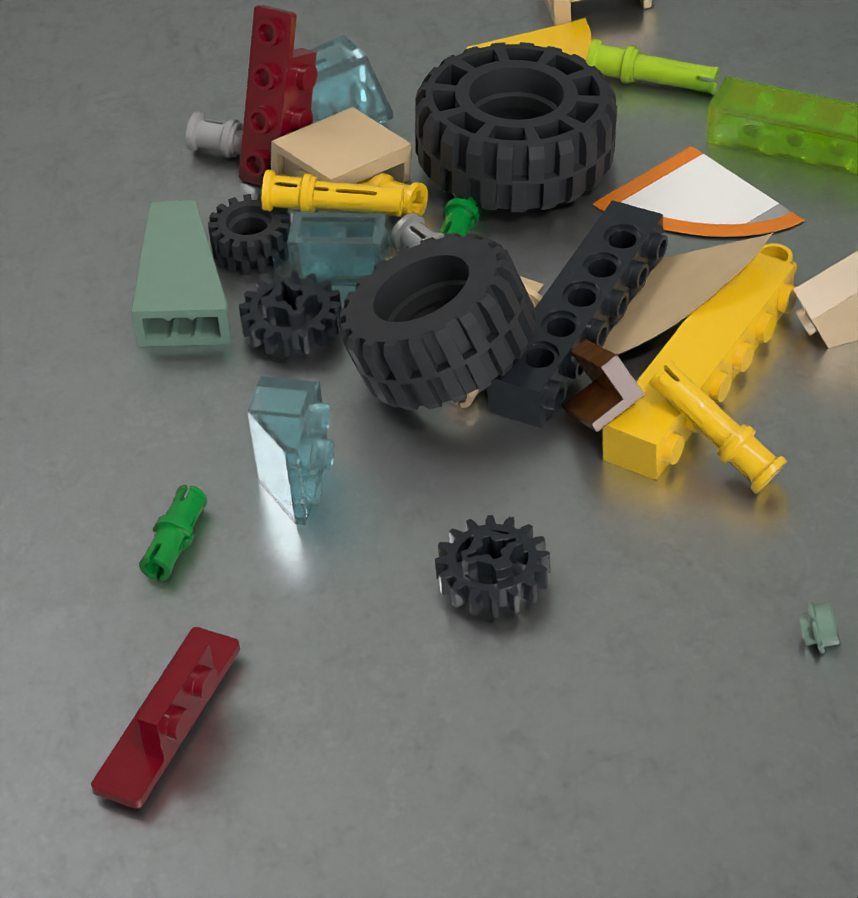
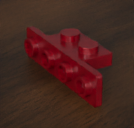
[239,5,318,186]
[91,627,240,808]

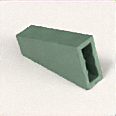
[131,200,232,347]

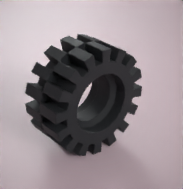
[208,194,294,275]

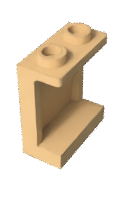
[271,107,412,218]

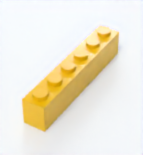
[602,253,797,481]

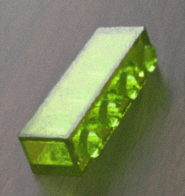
[707,76,858,175]

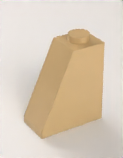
[793,251,858,348]

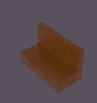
[562,339,645,432]

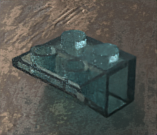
[309,35,393,124]
[287,212,395,286]
[248,376,334,525]

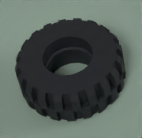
[415,42,618,212]

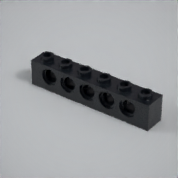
[487,200,668,428]

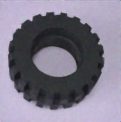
[338,233,536,410]

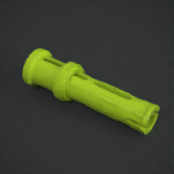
[586,38,720,95]

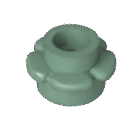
[799,601,841,653]

